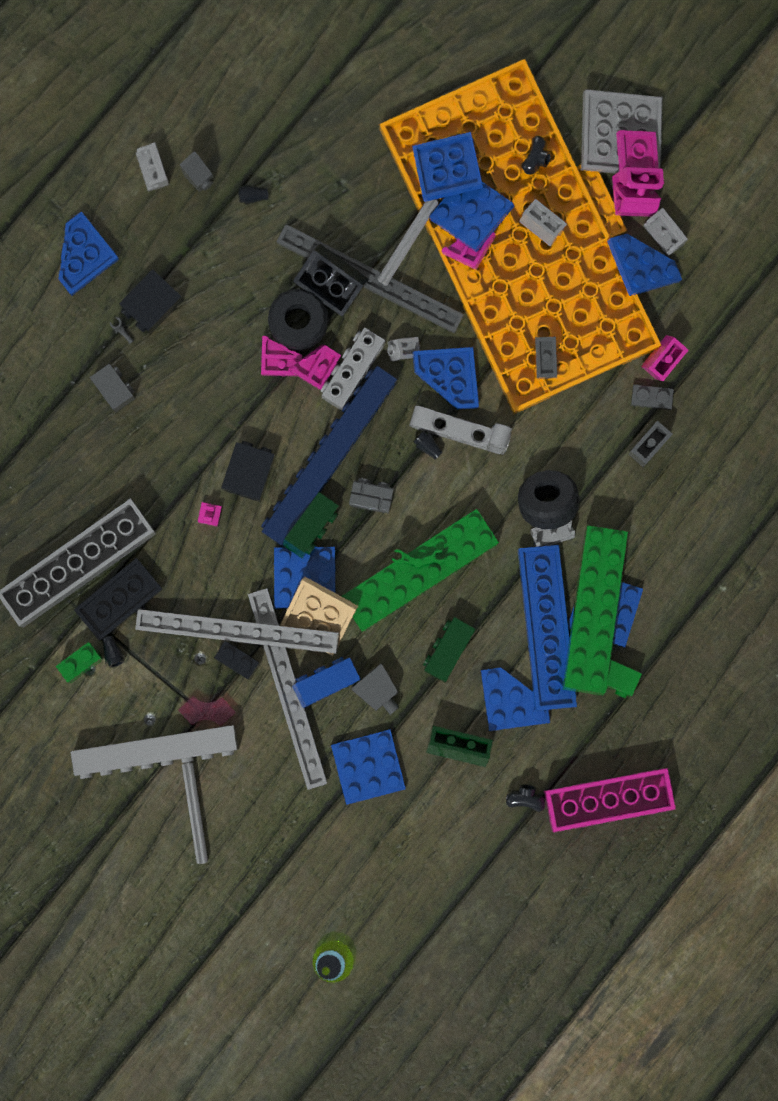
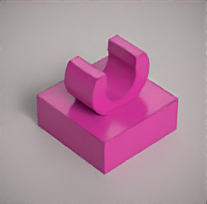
[198,502,222,527]

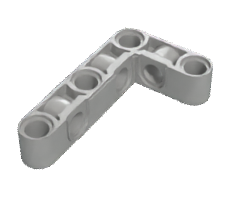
[409,406,512,455]

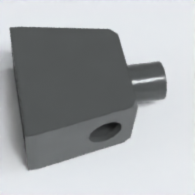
[351,664,399,715]

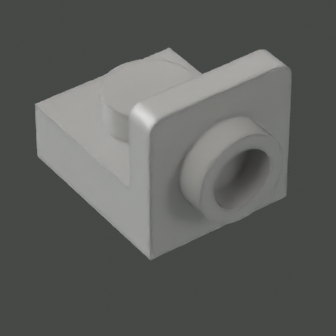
[387,337,420,361]

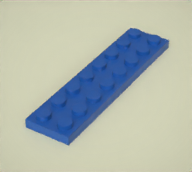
[518,545,577,711]

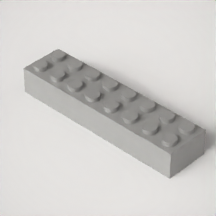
[0,498,156,628]

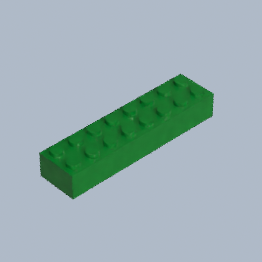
[341,509,499,633]
[562,525,628,696]

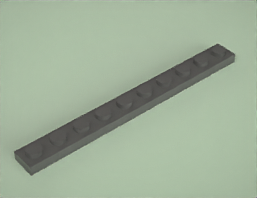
[277,224,464,334]

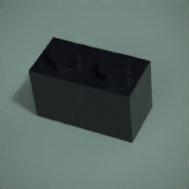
[214,641,261,681]

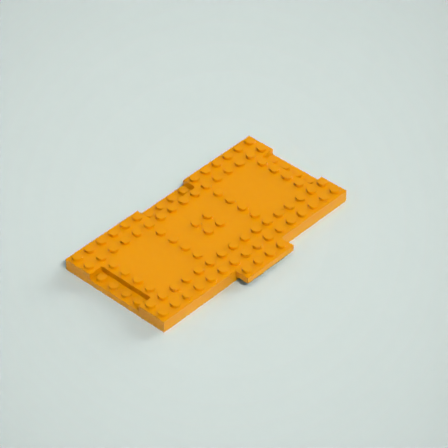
[380,59,661,414]

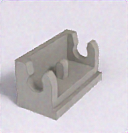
[136,142,169,192]
[519,199,567,247]
[643,208,687,257]
[530,520,575,547]

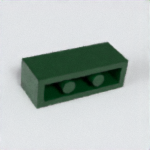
[283,492,339,559]
[423,617,475,683]
[426,726,493,767]

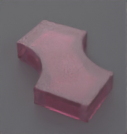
[178,696,236,726]

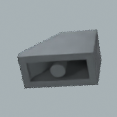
[180,151,214,192]

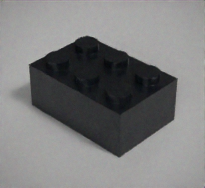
[293,244,369,317]

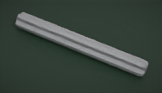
[378,199,438,285]
[182,762,208,864]

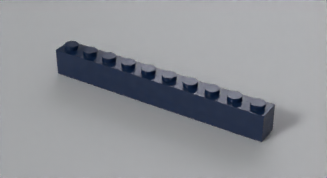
[261,366,397,547]

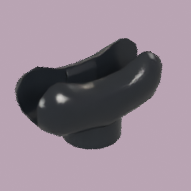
[521,136,551,175]
[506,784,545,812]

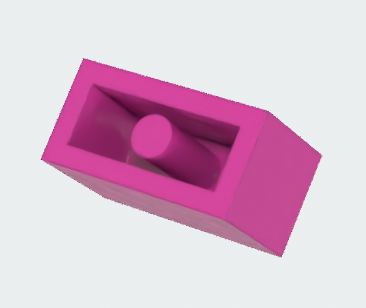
[641,335,688,381]

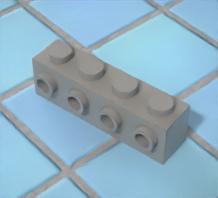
[321,328,385,410]

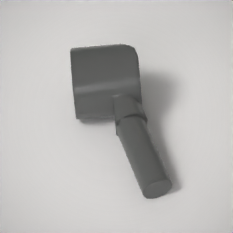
[110,317,134,344]

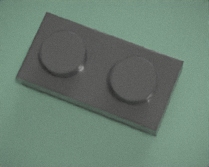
[535,337,557,379]
[631,385,674,410]

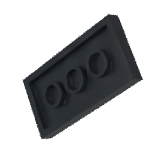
[74,558,163,641]

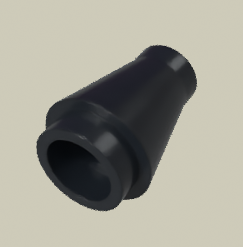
[239,185,268,205]
[413,431,443,460]
[102,636,125,668]

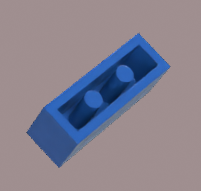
[292,657,361,708]

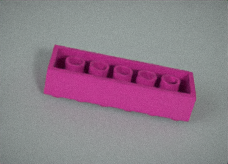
[544,768,675,832]

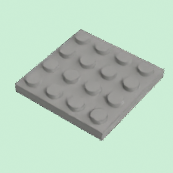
[581,90,662,173]

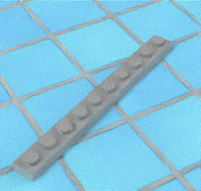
[248,588,327,790]
[135,610,339,653]

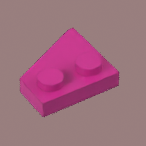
[442,232,496,270]
[261,336,302,376]
[289,345,341,390]

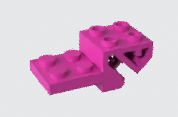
[612,130,664,217]

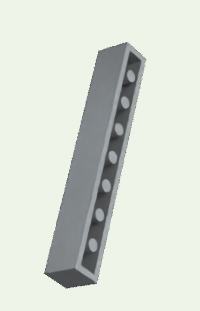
[71,725,238,779]

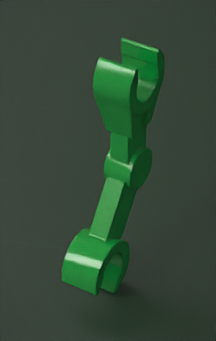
[392,549,445,568]

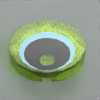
[313,941,354,983]

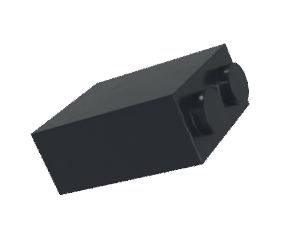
[119,269,183,335]
[221,441,276,503]

